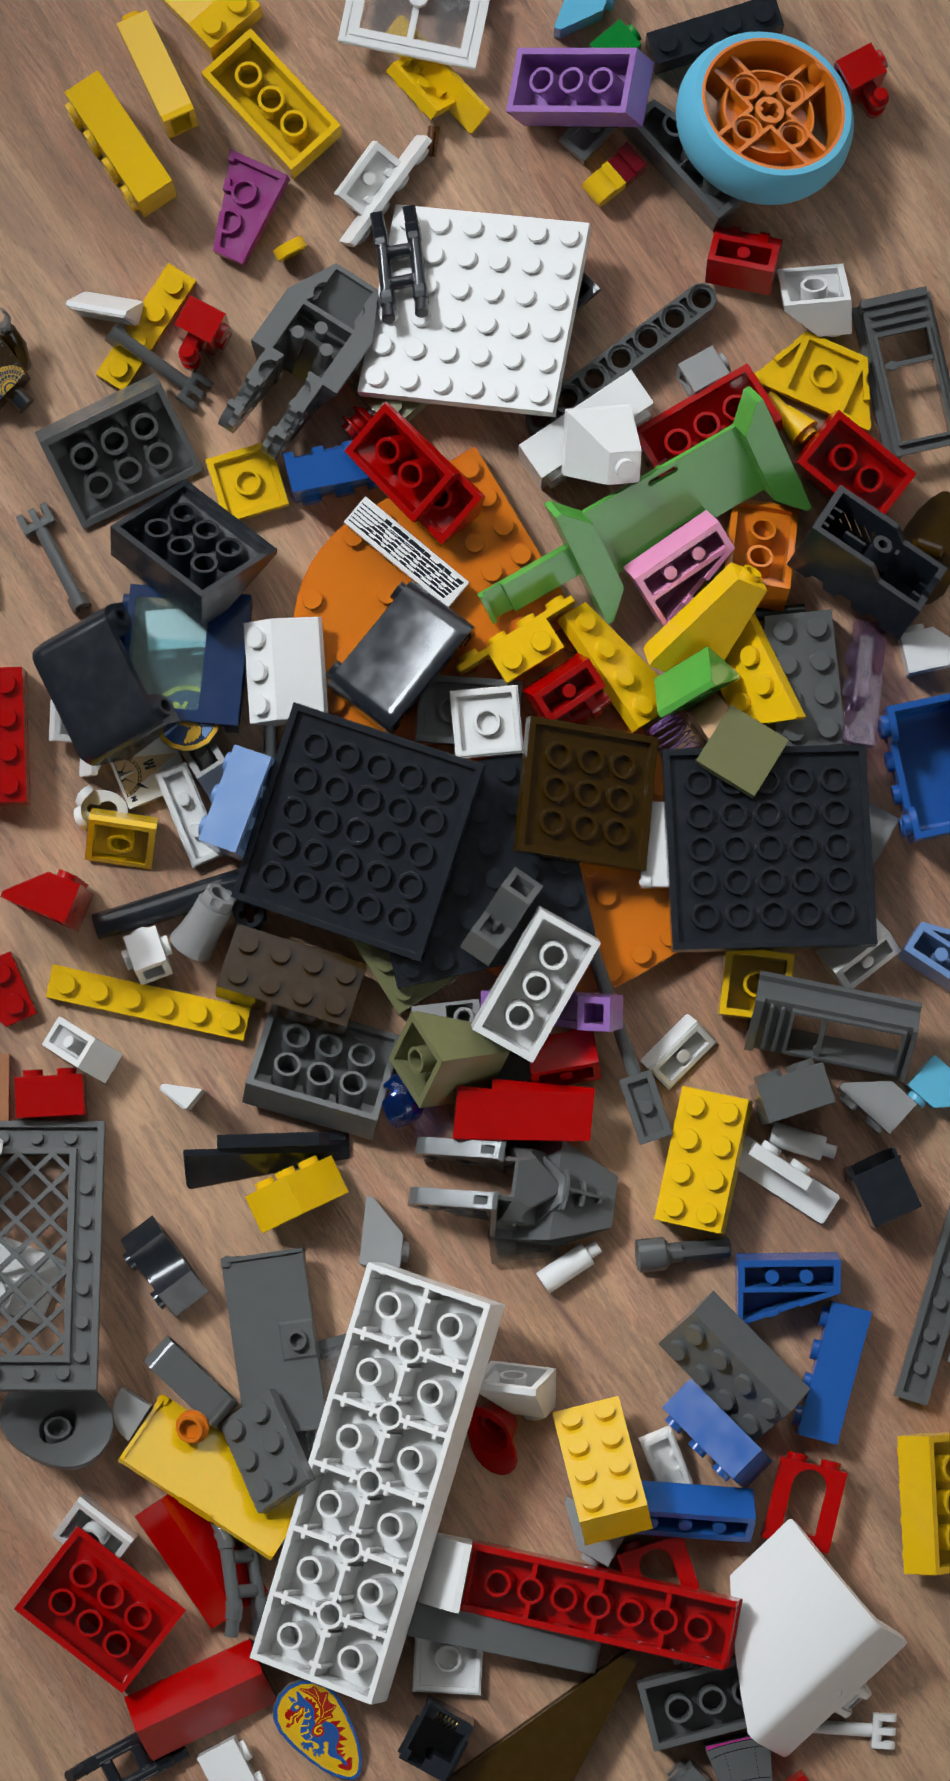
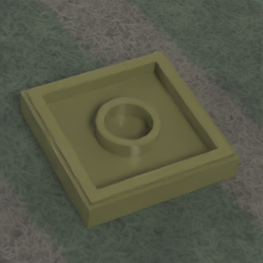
[695,705,789,799]

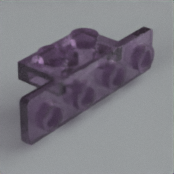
[842,619,886,748]

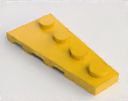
[557,602,659,733]

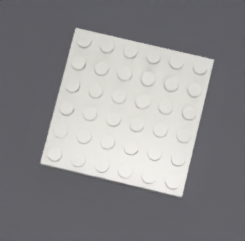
[357,204,592,417]

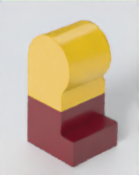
[581,142,647,207]

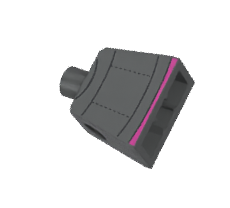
[703,1731,772,1781]

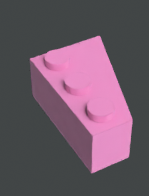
[623,510,735,627]

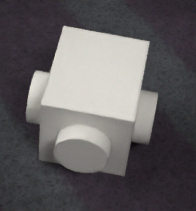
[121,925,173,985]

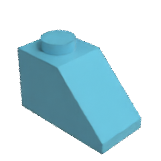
[553,0,616,39]
[905,1055,950,1109]

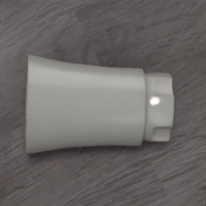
[170,883,236,961]

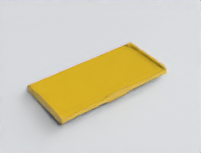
[118,1393,299,1561]

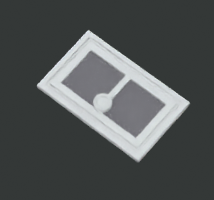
[337,0,490,71]

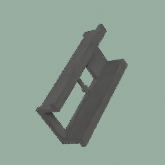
[852,286,950,460]
[744,970,922,1082]

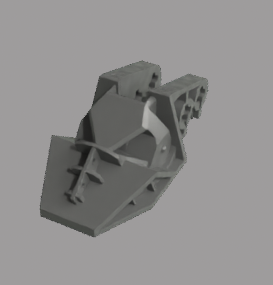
[218,263,378,461]
[408,1137,618,1247]

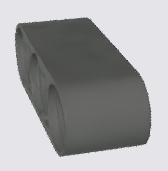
[144,1335,238,1428]

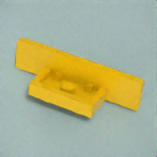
[386,15,491,133]
[456,595,575,684]

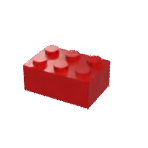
[792,410,917,527]

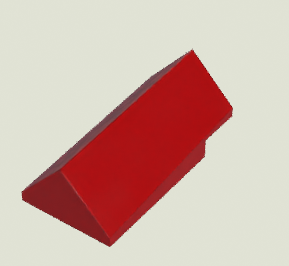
[345,402,486,545]
[453,1079,595,1141]
[135,1494,268,1629]
[124,1638,277,1761]

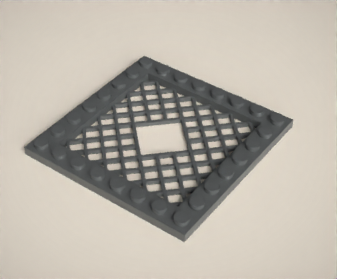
[0,1121,106,1392]

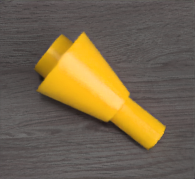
[767,391,818,446]

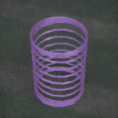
[643,713,699,756]

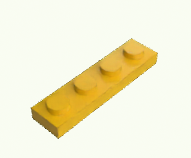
[96,262,197,390]

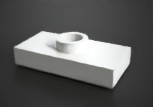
[638,1425,693,1484]

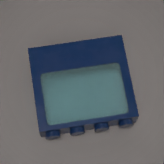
[119,584,253,733]

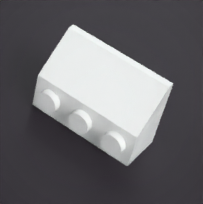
[243,617,328,726]

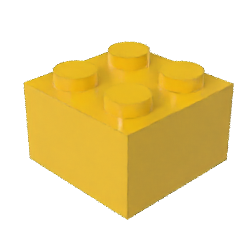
[717,950,795,1019]

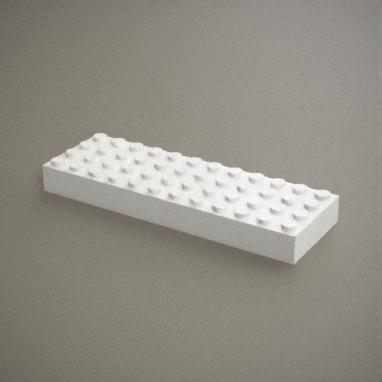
[250,1262,505,1705]

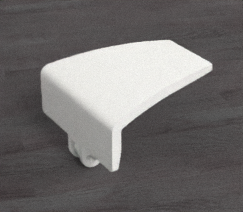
[730,1519,907,1757]

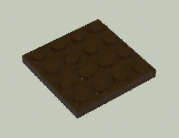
[513,716,658,872]

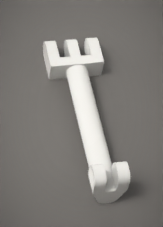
[813,1712,897,1750]

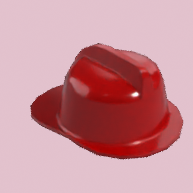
[467,1401,518,1475]

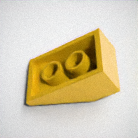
[161,0,263,59]

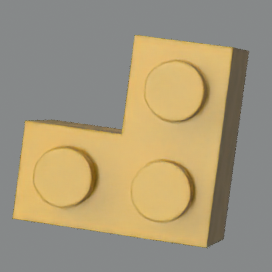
[245,1155,349,1233]

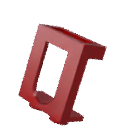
[760,1450,848,1554]
[616,1536,700,1589]

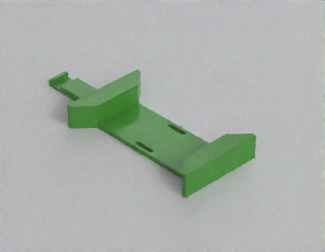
[477,386,812,624]

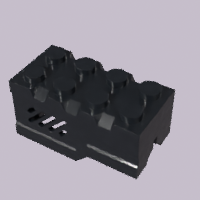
[786,485,947,640]

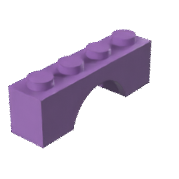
[481,989,623,1032]

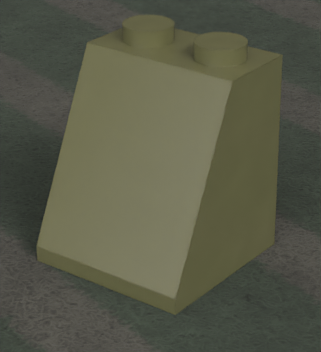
[389,1011,510,1108]

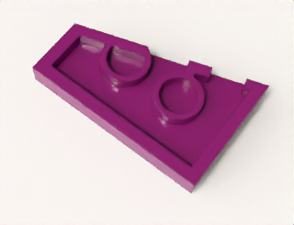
[213,149,290,267]

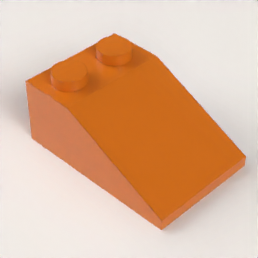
[720,499,799,612]

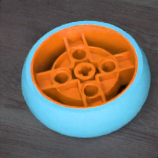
[676,32,854,205]

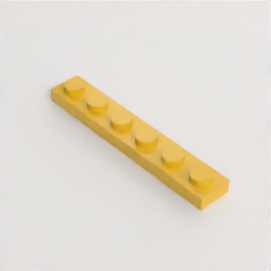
[46,964,252,1041]

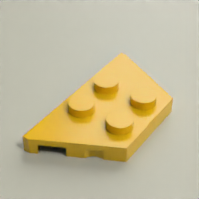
[754,331,871,433]
[721,613,806,724]

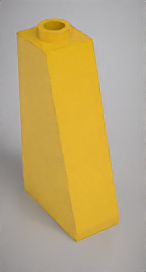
[116,10,199,139]
[643,562,767,672]

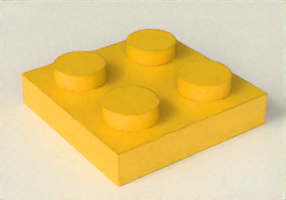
[205,442,290,521]

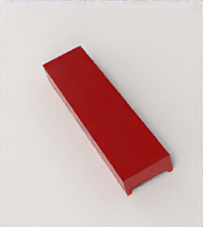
[459,1540,743,1670]

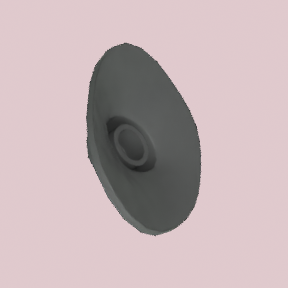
[0,1392,114,1470]

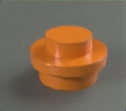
[176,1409,210,1444]

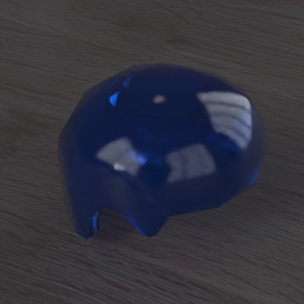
[382,1073,424,1129]

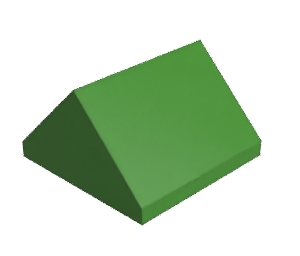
[654,646,740,718]

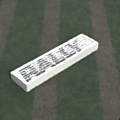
[344,496,469,608]

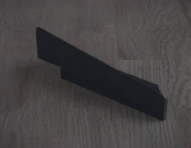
[183,1131,350,1189]

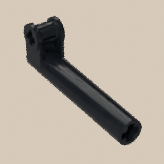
[91,868,267,940]

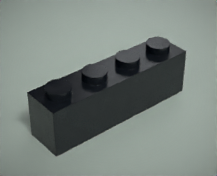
[645,0,784,75]

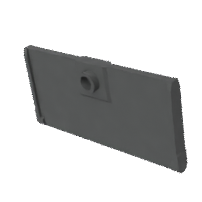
[220,1247,326,1432]

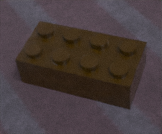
[216,924,367,1037]

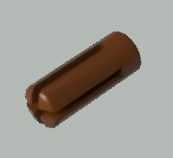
[427,125,440,157]

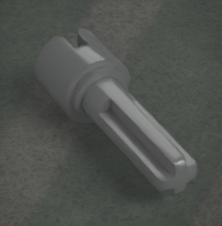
[635,1237,732,1273]

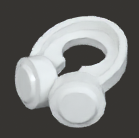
[74,785,128,830]

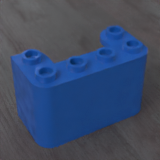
[876,693,950,844]

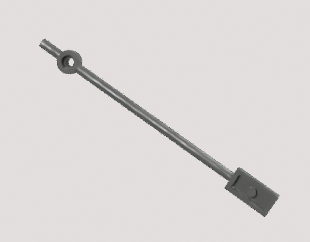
[590,947,673,1145]

